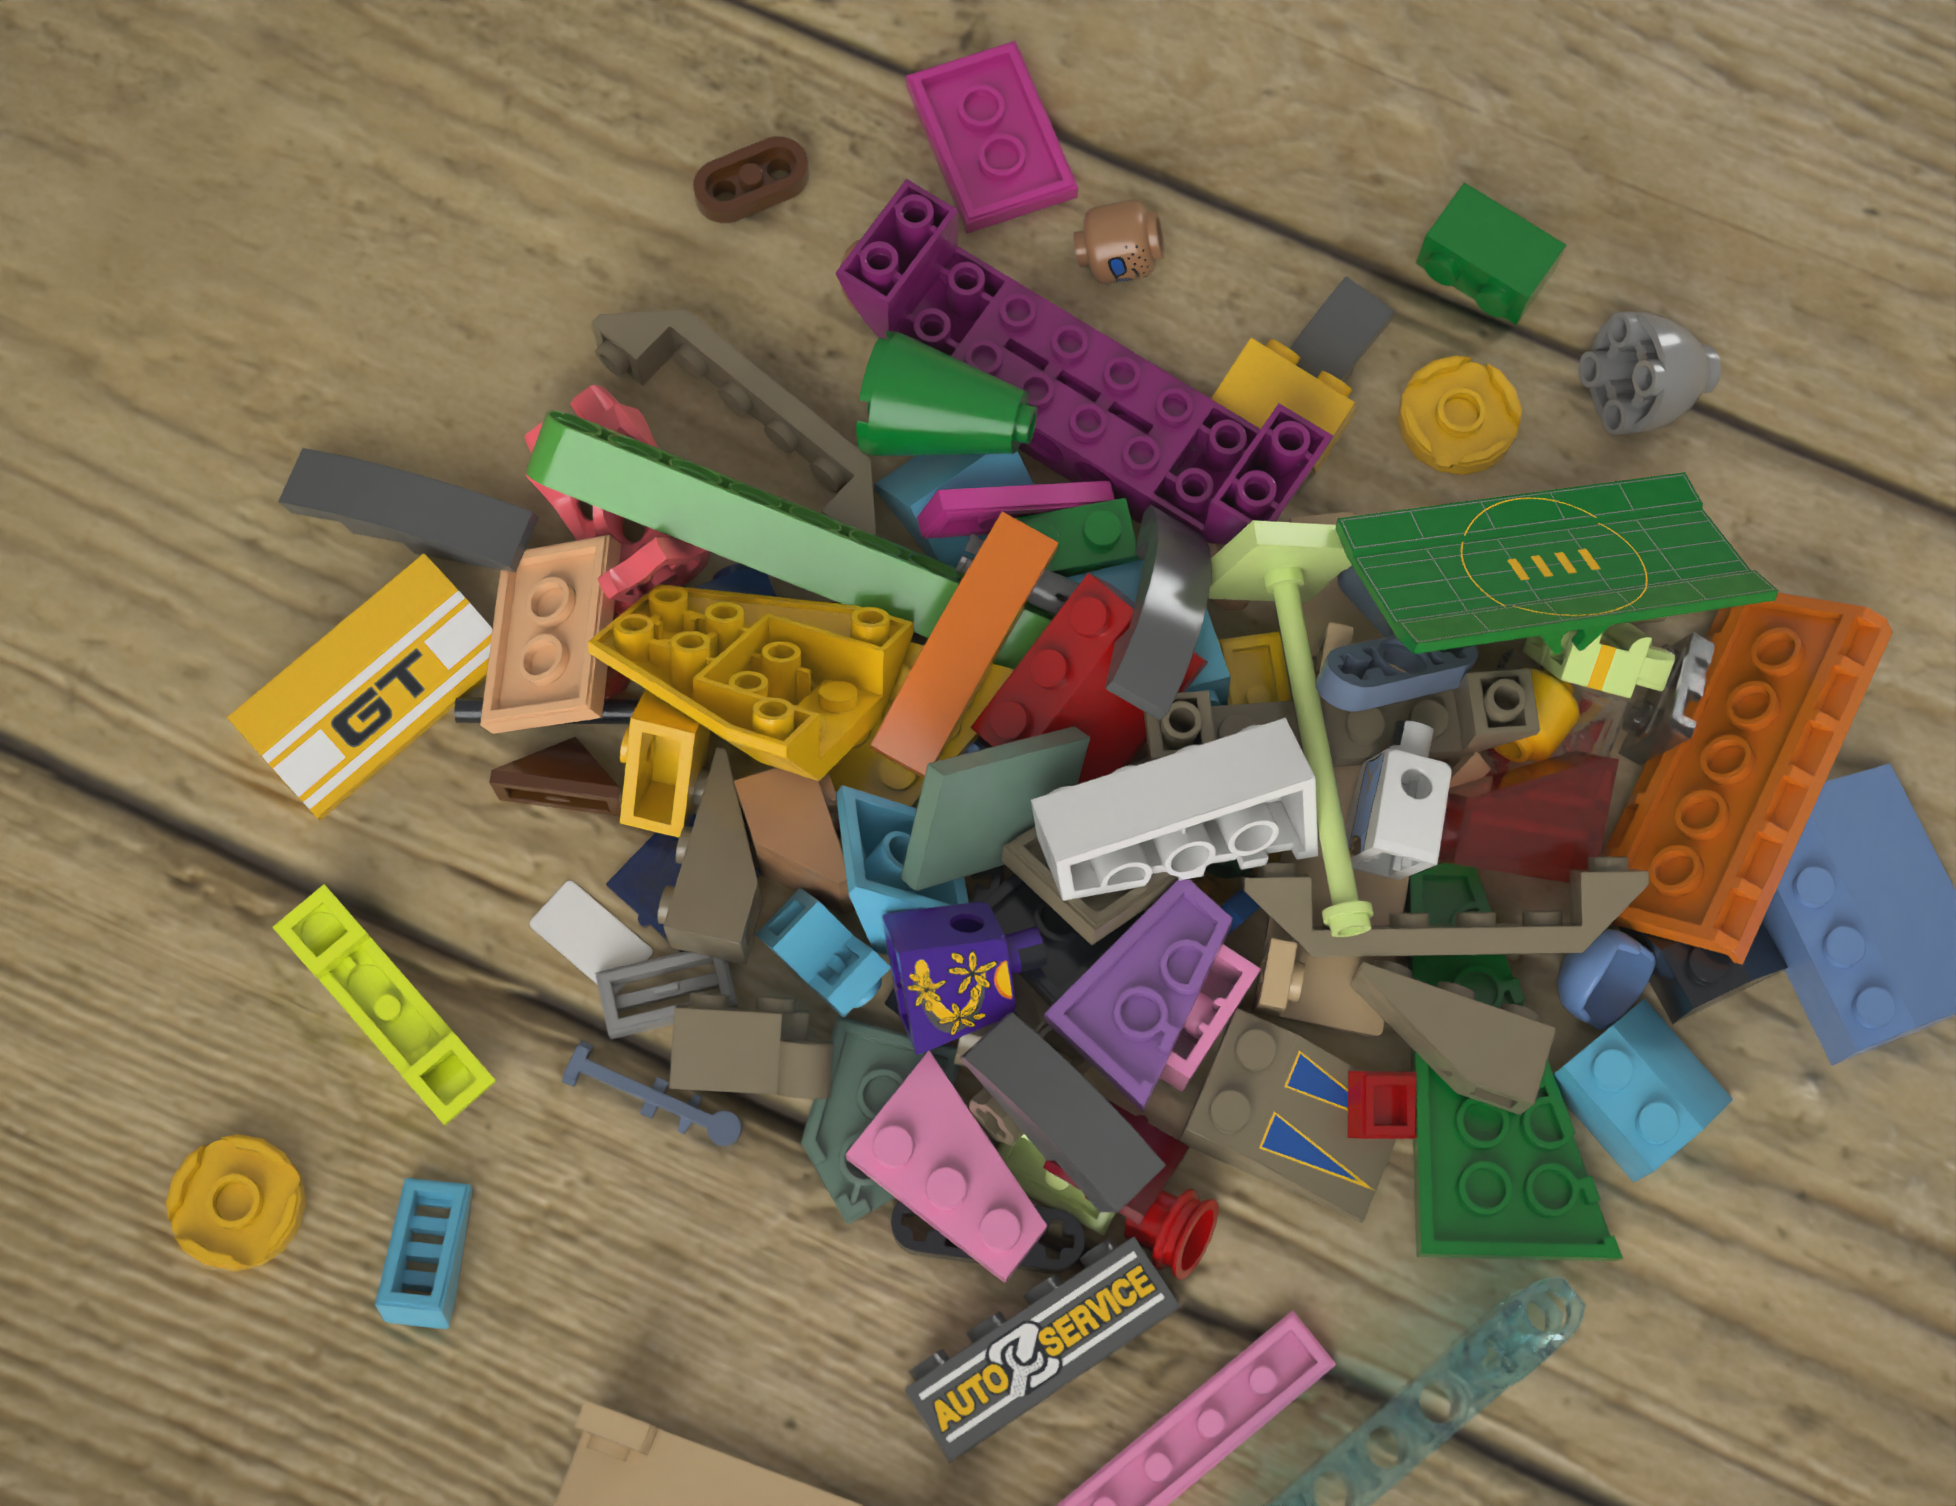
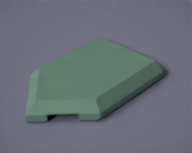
[801,1016,960,1225]

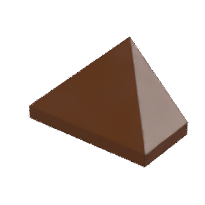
[489,737,623,816]

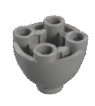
[1579,311,1721,435]

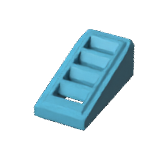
[375,1178,473,1329]

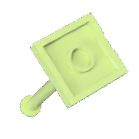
[1208,520,1374,937]

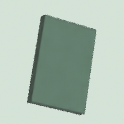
[901,726,1090,891]

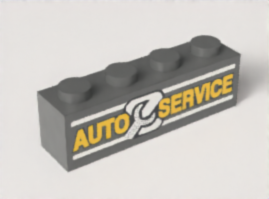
[905,1236,1180,1464]

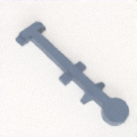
[562,1040,742,1147]

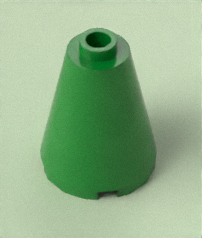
[856,330,1038,456]

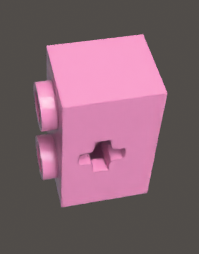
[1160,944,1261,1092]

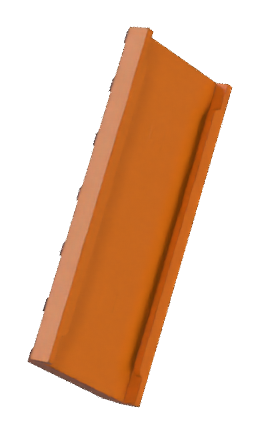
[1602,593,1893,965]

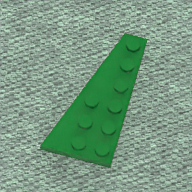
[1406,863,1623,1261]

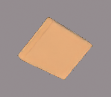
[480,535,621,734]

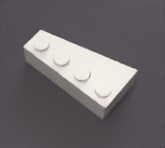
[1031,718,1318,901]

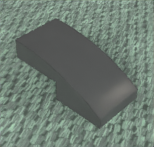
[1289,276,1395,383]

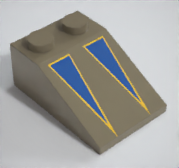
[1179,1008,1396,1223]

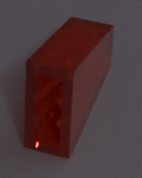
[1438,750,1619,883]

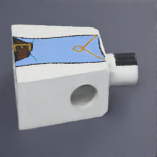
[1345,720,1452,880]

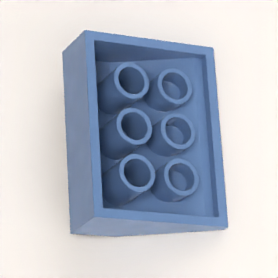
[1762,764,1956,1066]

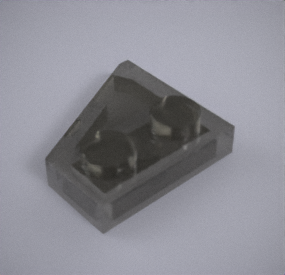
[1618,632,1715,765]

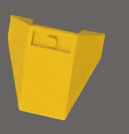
[588,584,914,781]

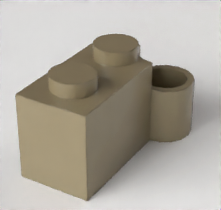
[669,993,834,1099]

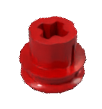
[1124,1188,1219,1281]

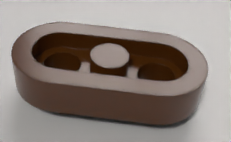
[693,136,809,223]

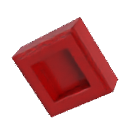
[1348,1071,1417,1139]

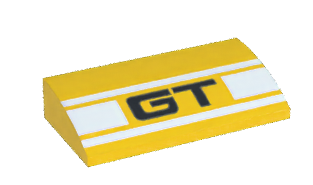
[226,553,493,821]

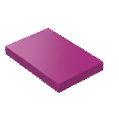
[906,41,1078,234]

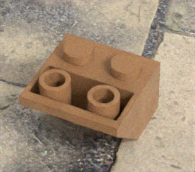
[734,768,855,915]

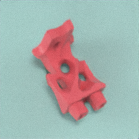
[524,384,711,617]

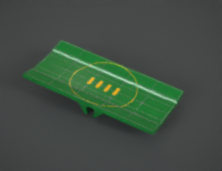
[1335,472,1779,654]

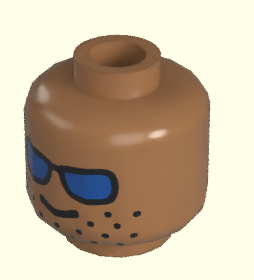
[1074,199,1165,284]

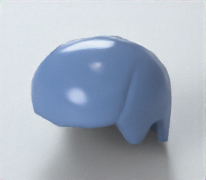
[1556,930,1656,1030]

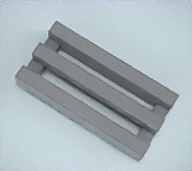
[595,951,738,1040]

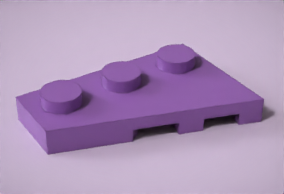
[1044,879,1233,1112]

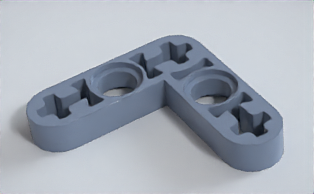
[1315,566,1479,712]

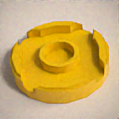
[1397,355,1522,475]
[166,1134,306,1272]

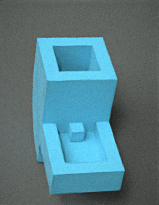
[755,888,891,1017]

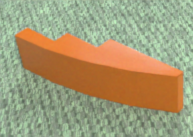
[870,512,1059,779]

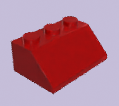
[970,573,1208,784]

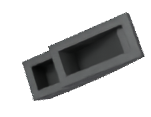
[960,1012,1166,1213]

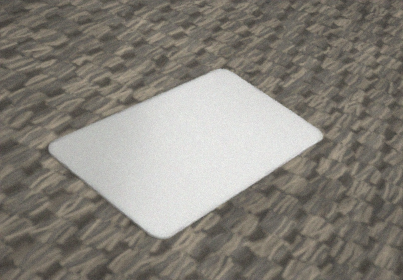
[530,881,653,995]

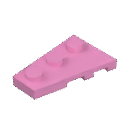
[846,1051,1047,1283]

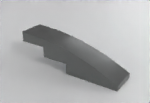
[278,448,539,573]

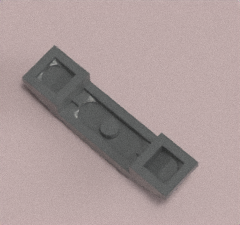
[1105,505,1211,720]

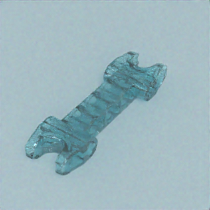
[1262,1277,1586,1506]

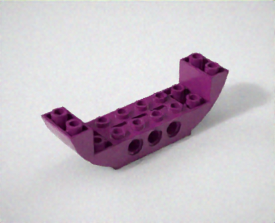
[836,179,1333,545]

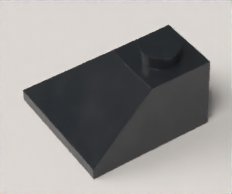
[1618,923,1788,1024]

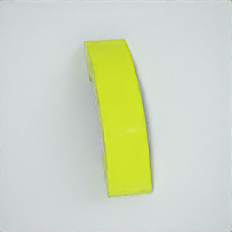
[272,884,497,1126]

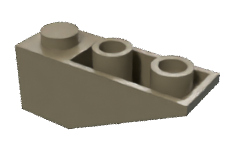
[658,747,763,965]
[1350,960,1556,1115]

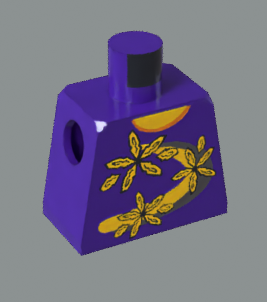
[881,901,1047,1055]

